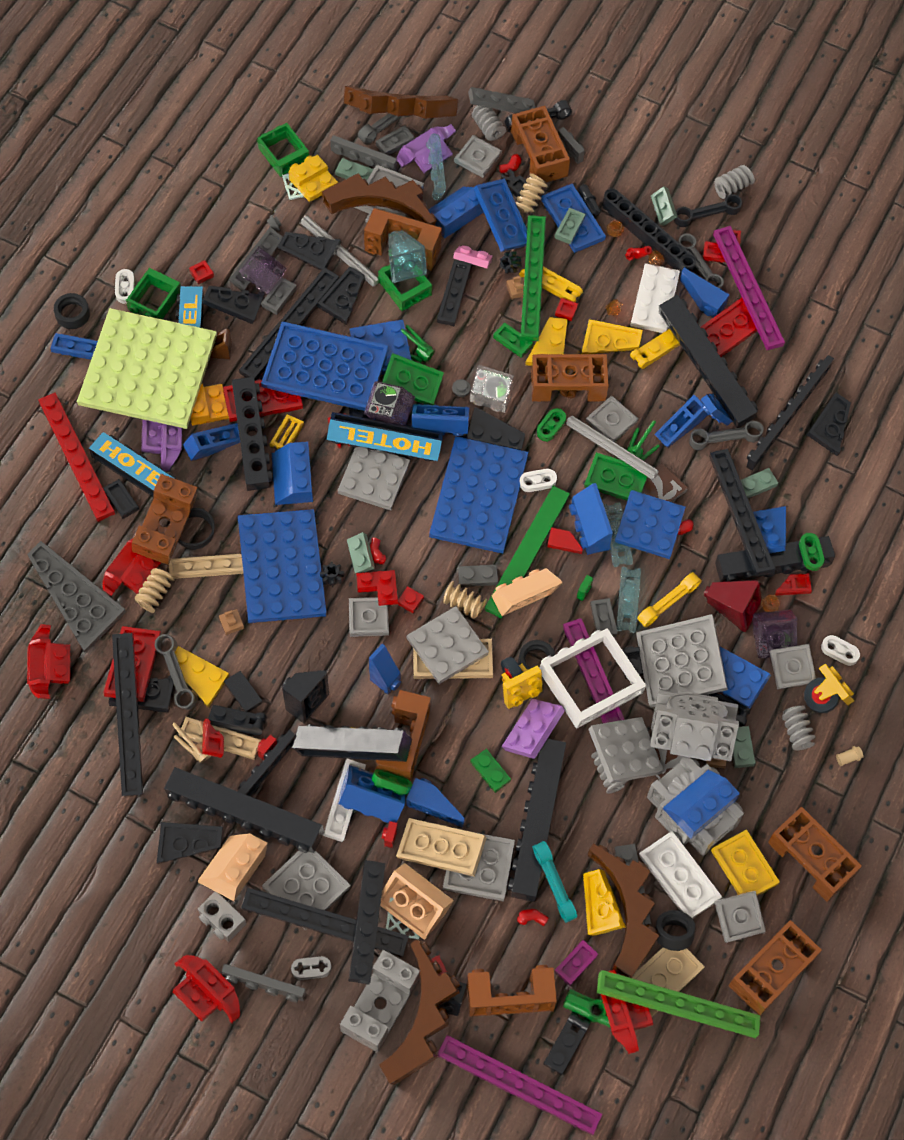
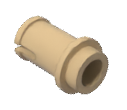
[836,746,864,766]

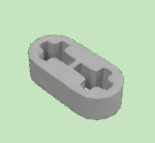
[291,956,331,980]

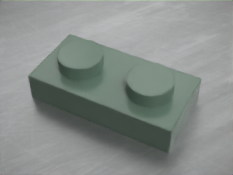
[335,158,374,180]
[651,186,677,226]
[555,208,585,245]
[740,468,778,499]
[347,532,375,574]
[732,726,755,768]

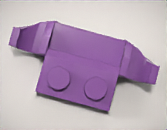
[397,124,456,174]
[141,419,182,471]

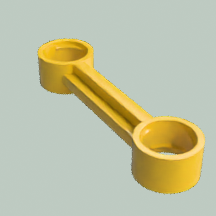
[637,572,702,628]

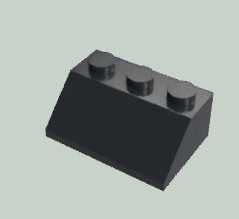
[282,670,329,723]

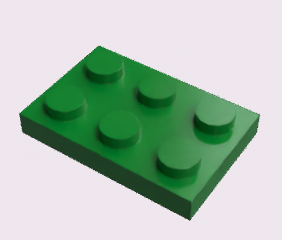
[381,353,444,405]
[584,452,647,501]

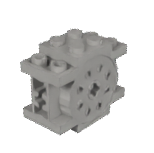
[650,690,739,761]
[647,756,744,856]

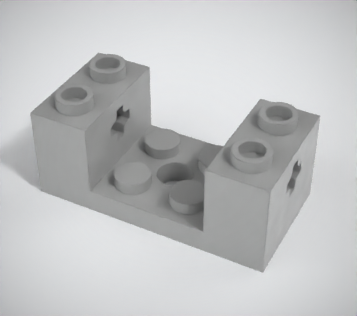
[340,950,420,1052]

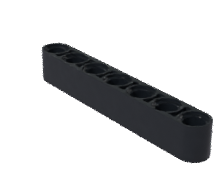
[603,188,696,275]

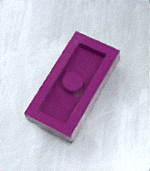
[554,940,599,986]

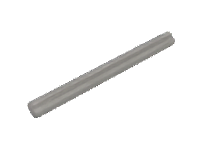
[301,215,379,286]
[566,416,658,480]

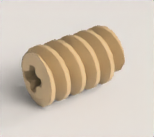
[516,174,548,214]
[135,568,174,613]
[443,581,487,619]

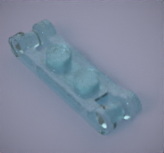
[426,133,446,200]
[603,502,633,567]
[616,567,641,633]

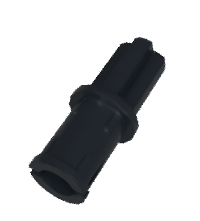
[578,184,600,216]

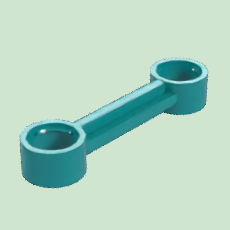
[532,841,578,923]

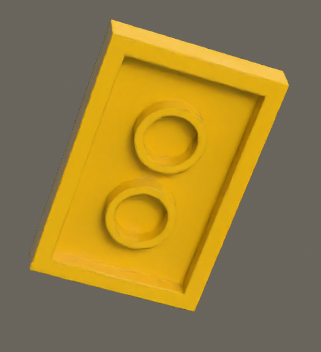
[711,829,780,896]

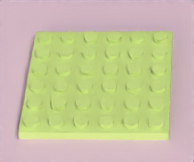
[77,308,217,429]

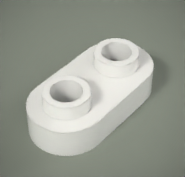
[115,269,135,304]
[520,469,557,492]
[821,635,860,666]

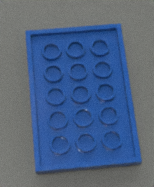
[261,321,388,412]
[429,436,528,554]
[238,509,326,623]

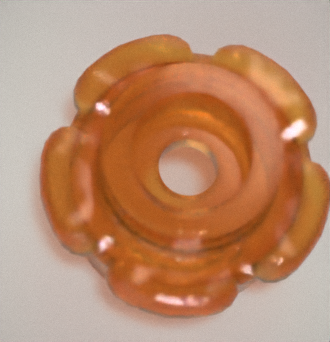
[607,220,624,237]
[648,250,664,266]
[605,299,623,316]
[761,595,780,613]

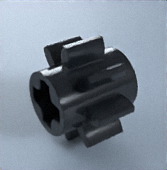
[500,251,522,273]
[320,562,344,587]

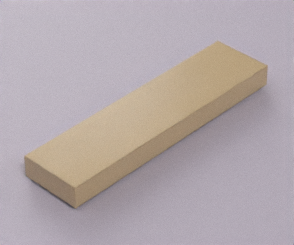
[169,554,243,579]
[179,717,261,760]

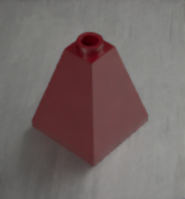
[704,580,762,632]

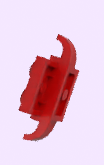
[103,539,161,596]
[27,624,70,699]
[173,955,240,1023]
[600,970,653,1054]

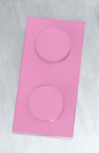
[453,246,493,268]

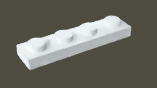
[323,759,366,842]

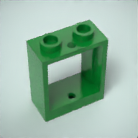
[257,123,309,177]
[378,255,432,311]
[126,268,181,320]

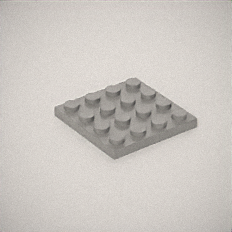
[636,614,728,708]

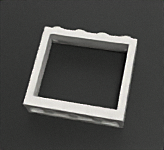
[539,628,646,729]

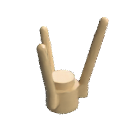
[172,721,211,763]

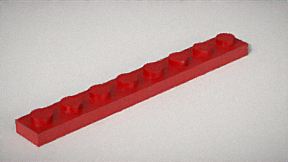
[38,393,115,522]

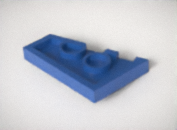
[701,393,733,425]
[753,506,786,553]

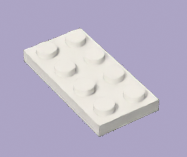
[630,263,680,333]
[639,831,722,919]

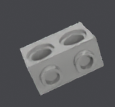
[198,892,247,942]

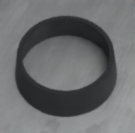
[178,508,215,550]

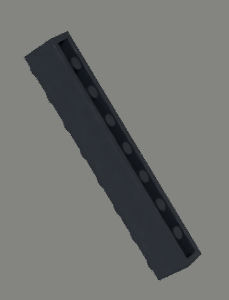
[658,294,758,428]
[508,739,566,902]
[164,767,324,853]

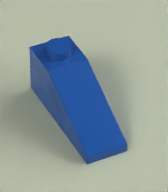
[680,268,729,318]
[655,395,708,448]
[183,423,240,461]
[369,644,401,694]
[406,778,465,828]

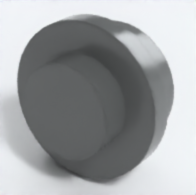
[267,215,282,232]
[452,379,471,397]

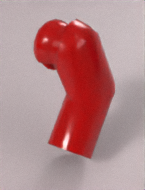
[499,154,522,174]
[625,246,652,260]
[678,519,694,535]
[370,538,386,565]
[517,909,549,926]

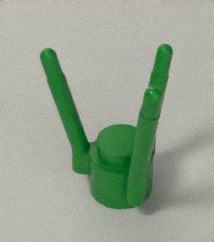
[401,325,435,363]
[627,420,660,461]

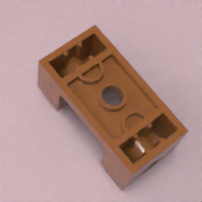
[511,106,570,183]
[364,208,442,271]
[531,354,608,401]
[132,474,197,565]
[376,690,431,781]
[768,807,862,902]
[729,920,822,1016]
[467,965,557,1017]

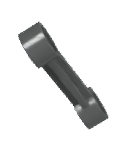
[358,114,410,145]
[678,234,724,290]
[689,421,763,450]
[155,634,197,710]

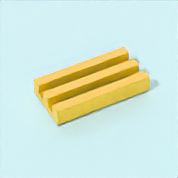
[270,414,304,450]

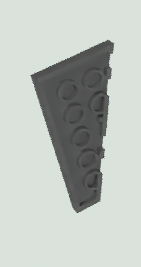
[27,541,126,653]

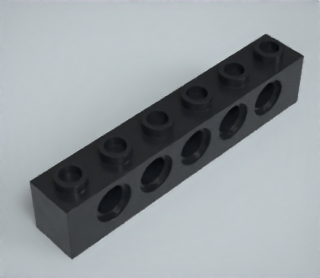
[232,377,272,491]

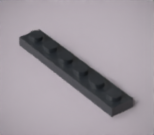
[348,860,386,985]

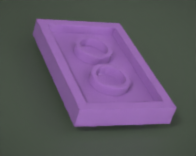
[502,699,565,759]

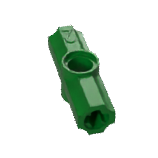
[563,989,611,1028]

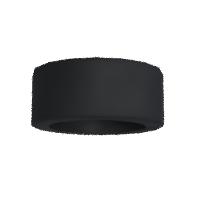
[53,293,90,329]
[518,640,555,679]
[655,910,696,951]

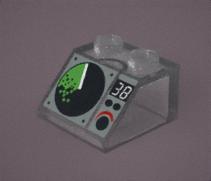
[470,365,514,413]

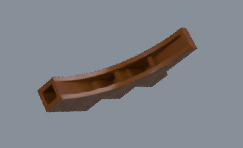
[344,86,458,119]
[322,173,437,226]
[588,843,659,978]
[379,939,461,1085]

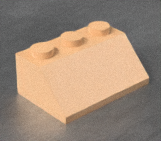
[492,568,562,616]
[198,833,268,901]
[380,863,454,940]

